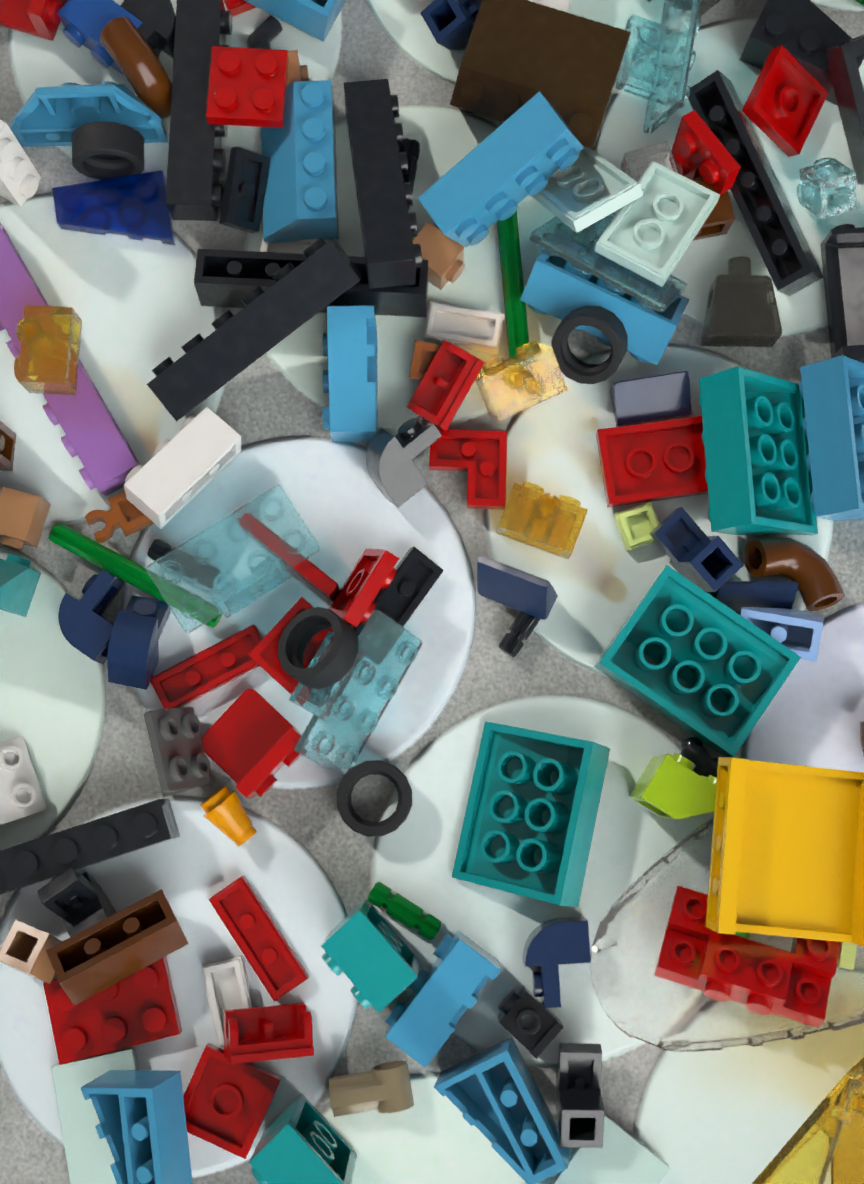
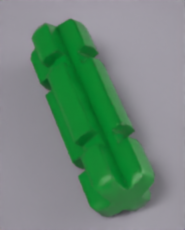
[367,882,441,940]

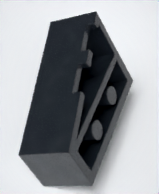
[739,0,864,106]

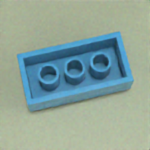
[418,91,584,248]

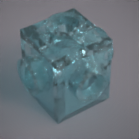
[797,158,857,220]

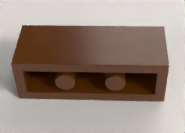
[46,889,189,1005]

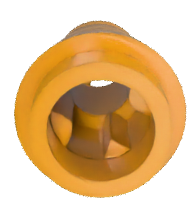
[200,785,257,846]

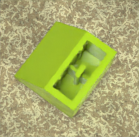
[629,752,717,820]

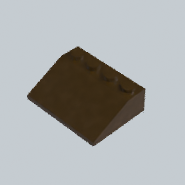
[450,0,631,149]

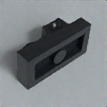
[219,146,270,233]

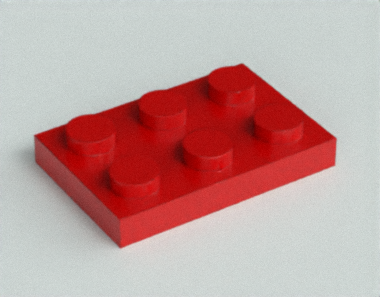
[596,416,708,507]
[43,956,182,1065]

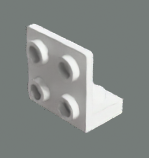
[0,736,46,826]

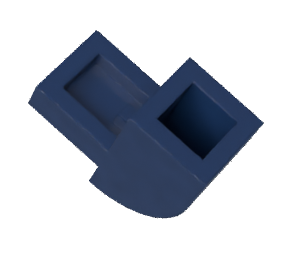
[420,0,482,50]
[649,507,744,592]
[58,569,124,664]
[107,595,170,690]
[523,917,591,1008]

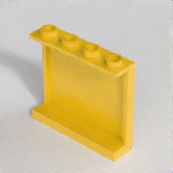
[705,757,864,947]

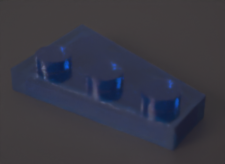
[52,170,176,246]

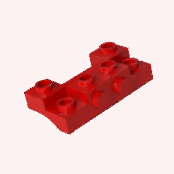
[654,886,840,1028]

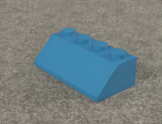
[261,80,339,243]
[520,236,689,365]
[799,355,864,521]

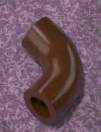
[99,16,172,119]
[743,537,845,611]

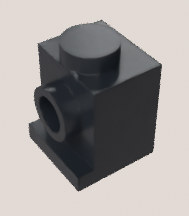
[497,986,564,1059]

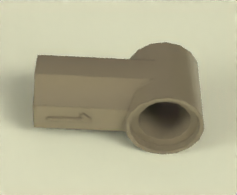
[328,1061,414,1117]

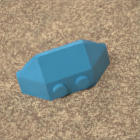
[10,81,168,147]

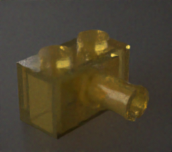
[14,305,82,395]
[475,341,568,422]
[496,482,588,559]

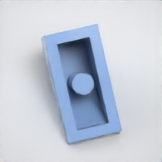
[740,607,824,662]

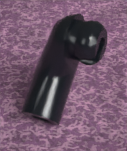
[247,15,283,49]
[680,737,718,778]

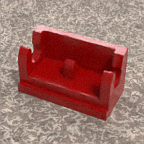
[406,340,485,431]
[223,1003,314,1065]

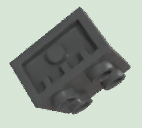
[144,707,212,797]

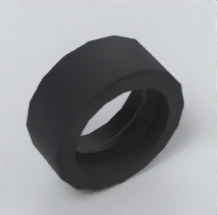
[72,121,144,181]
[551,306,628,384]
[278,607,358,689]
[337,760,412,837]

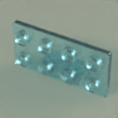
[616,0,702,134]
[529,209,687,312]
[146,485,320,633]
[289,610,423,777]

